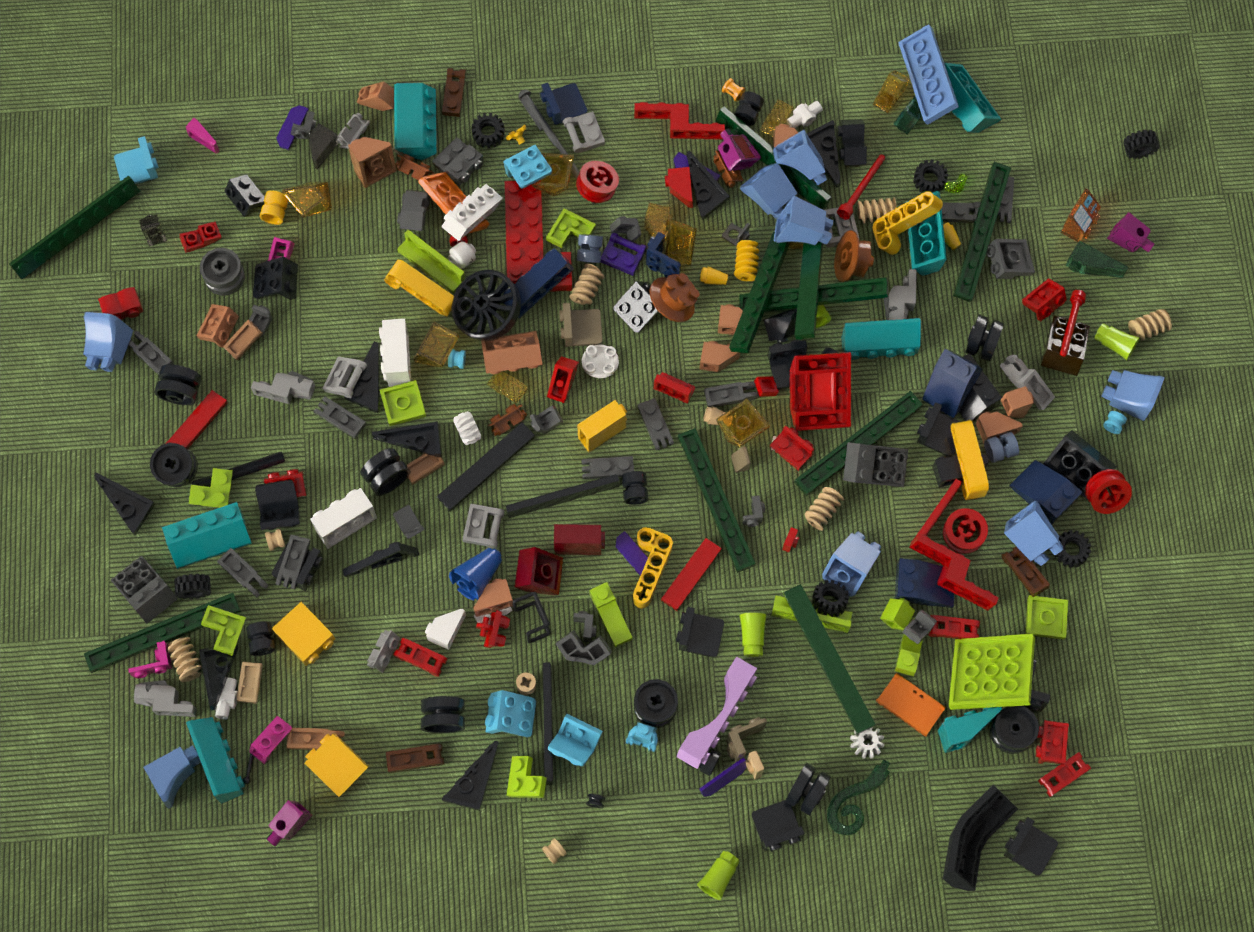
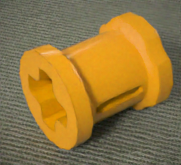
[722,78,745,102]

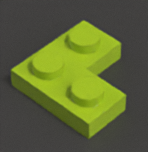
[546,208,596,248]
[188,468,233,508]
[201,605,246,656]
[506,756,547,798]

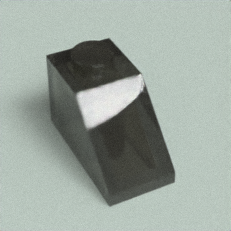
[308,124,338,170]
[139,214,167,247]

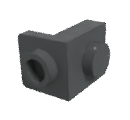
[291,111,317,139]
[610,216,641,242]
[249,305,273,338]
[530,405,563,434]
[742,495,765,527]
[902,610,937,644]
[573,611,597,642]

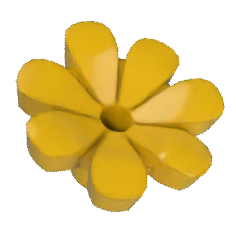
[505,125,526,145]

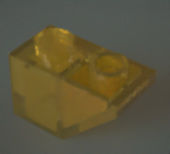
[873,70,910,113]
[644,203,673,242]

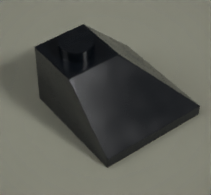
[764,309,797,343]

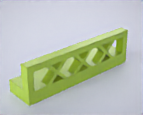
[397,230,465,294]
[771,595,853,633]

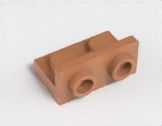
[196,304,239,348]

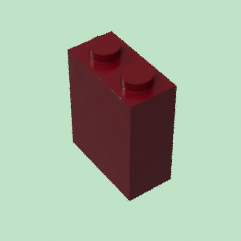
[554,524,605,555]

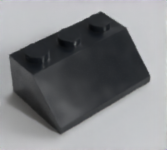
[959,353,1002,422]
[1043,430,1117,500]

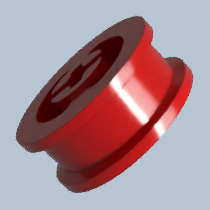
[576,161,619,203]
[1085,469,1132,514]
[942,508,988,554]

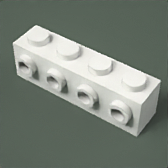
[442,184,503,241]

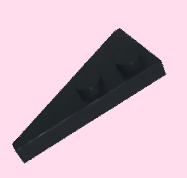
[807,120,840,188]
[686,150,730,220]
[345,341,379,413]
[372,421,442,457]
[94,473,155,536]
[342,542,419,577]
[199,643,239,710]
[442,741,499,811]

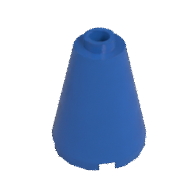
[449,548,502,601]

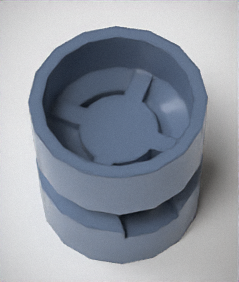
[577,234,603,263]
[984,432,1019,463]

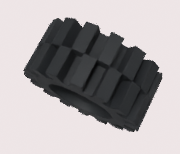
[472,113,505,149]
[1123,130,1159,159]
[913,159,948,193]
[1054,530,1091,568]
[174,574,211,599]
[812,580,849,617]

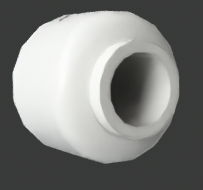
[448,241,476,269]

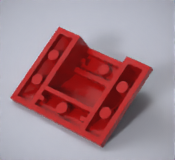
[790,352,851,431]

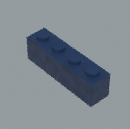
[502,248,574,319]

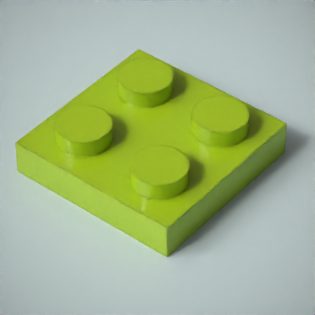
[380,380,426,426]
[1025,595,1068,640]

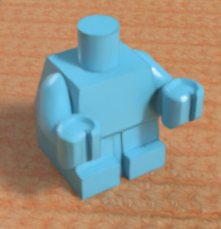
[626,722,658,752]

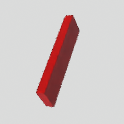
[166,390,228,449]
[914,479,962,539]
[661,538,722,611]

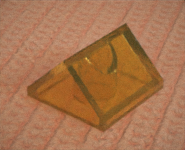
[532,153,574,196]
[414,322,459,367]
[716,398,770,448]

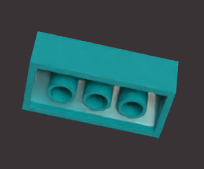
[944,63,1002,133]
[394,83,437,161]
[906,191,947,276]
[841,318,921,360]
[162,502,252,569]
[186,717,245,804]

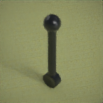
[243,743,254,784]

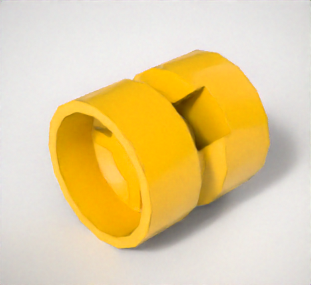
[259,191,289,225]

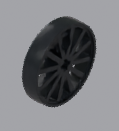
[452,270,521,341]

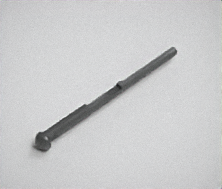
[518,89,595,204]

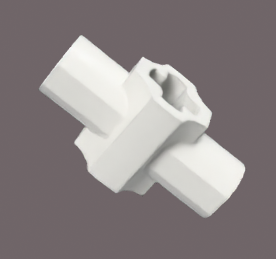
[786,101,823,128]
[215,678,238,720]

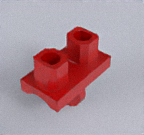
[476,610,510,648]

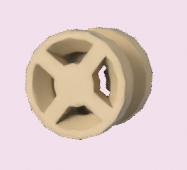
[265,528,285,551]
[516,672,536,695]
[542,838,567,864]

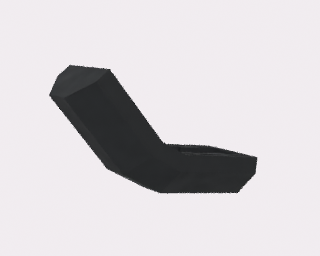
[943,784,1018,891]

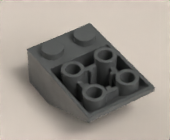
[843,442,909,487]
[111,556,178,624]

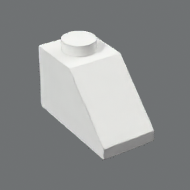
[425,609,466,650]

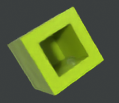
[880,598,915,630]

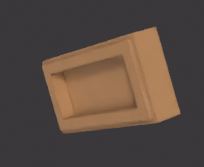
[223,320,263,360]
[407,454,445,485]

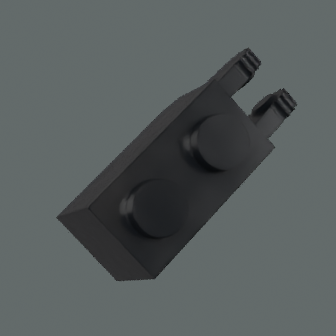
[932,454,989,488]

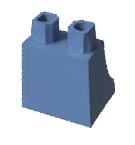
[773,130,827,185]
[740,163,797,220]
[774,196,833,245]
[83,312,134,372]
[1101,370,1164,421]
[1004,501,1063,566]
[822,531,881,597]
[143,745,201,809]

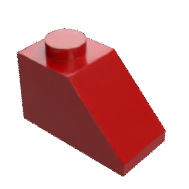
[665,167,693,208]
[547,356,579,403]

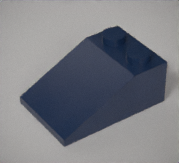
[922,349,983,418]
[1009,460,1082,525]
[895,558,954,608]

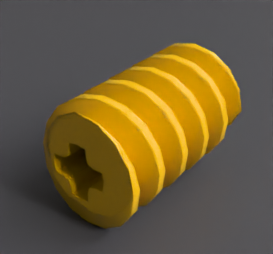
[734,240,760,282]

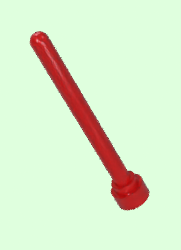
[837,154,885,220]
[1060,290,1086,357]

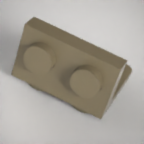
[559,303,602,347]
[726,717,767,763]

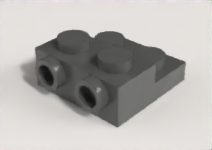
[432,137,484,186]
[986,239,1035,279]

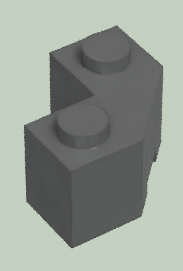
[397,189,430,231]
[555,630,612,665]

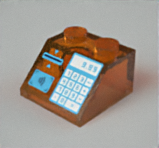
[1061,188,1101,243]

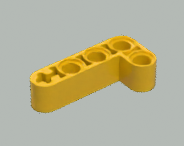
[873,192,943,255]
[384,259,454,317]
[951,420,989,500]
[633,527,673,609]

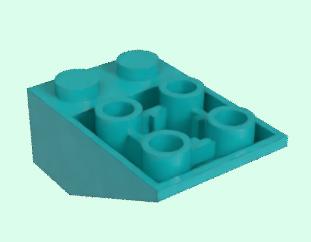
[937,707,1002,753]

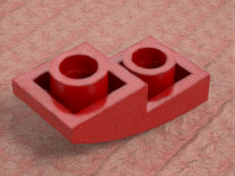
[179,221,222,253]

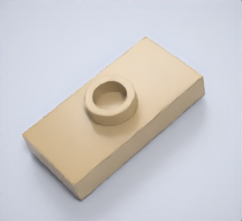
[236,662,263,704]
[746,751,764,779]

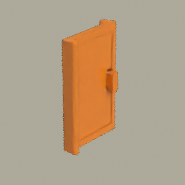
[876,673,946,737]

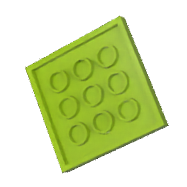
[949,634,1035,710]

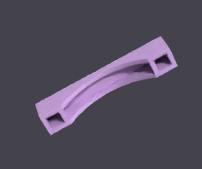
[677,657,757,769]

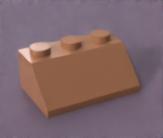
[348,137,397,188]
[481,331,542,374]

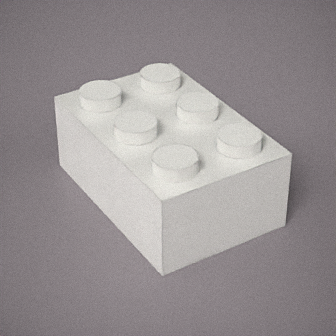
[379,319,411,387]
[311,488,377,549]

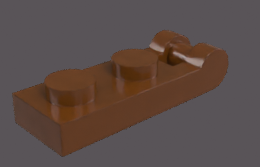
[442,68,466,117]
[1001,546,1050,597]
[386,744,445,773]

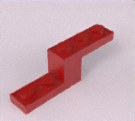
[634,102,725,140]
[909,534,999,611]

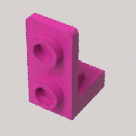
[128,641,172,678]
[249,716,292,765]

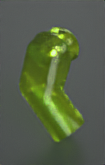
[944,174,968,193]

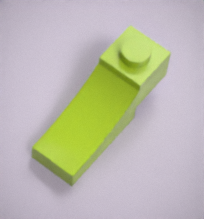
[589,582,633,648]
[894,617,923,676]

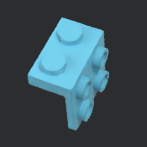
[114,136,159,184]
[503,145,552,188]
[485,690,536,737]
[547,714,603,766]

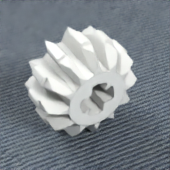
[454,411,481,445]
[850,727,884,759]

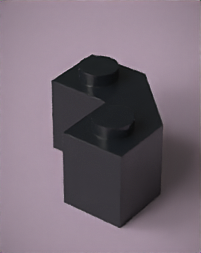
[837,119,867,165]

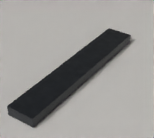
[437,422,535,512]
[506,474,619,518]
[543,662,553,785]

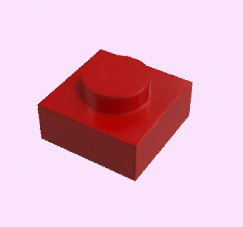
[754,376,779,397]
[782,527,799,552]

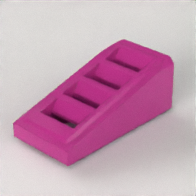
[186,118,219,154]
[268,237,295,261]

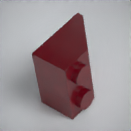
[515,547,563,595]

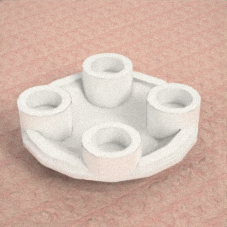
[582,344,619,378]

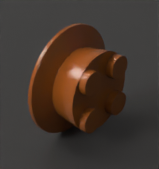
[834,230,874,282]
[649,273,700,322]

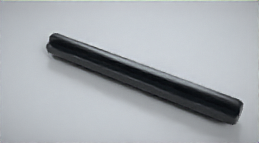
[192,452,285,487]

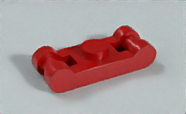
[928,615,980,639]
[393,638,448,677]
[1038,752,1092,797]

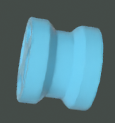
[448,349,466,369]
[1103,411,1127,434]

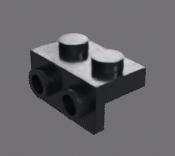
[225,174,265,217]

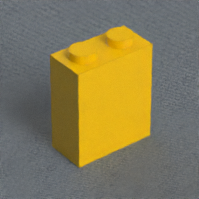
[577,400,627,452]
[272,602,335,666]
[305,733,369,797]

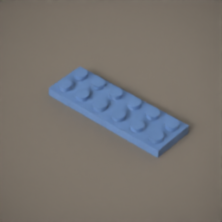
[898,24,959,125]

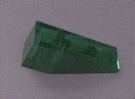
[893,96,922,135]
[1066,240,1129,278]

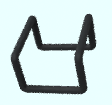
[512,592,551,643]

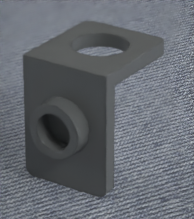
[722,223,750,247]
[393,505,425,539]

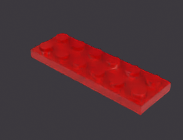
[505,180,544,284]

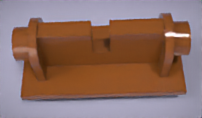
[713,150,744,188]
[395,154,434,180]
[487,403,527,436]

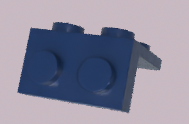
[540,83,587,125]
[646,232,681,277]

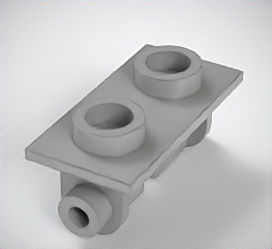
[336,113,370,149]
[367,630,400,673]

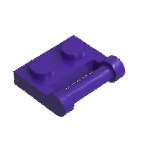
[601,233,647,276]

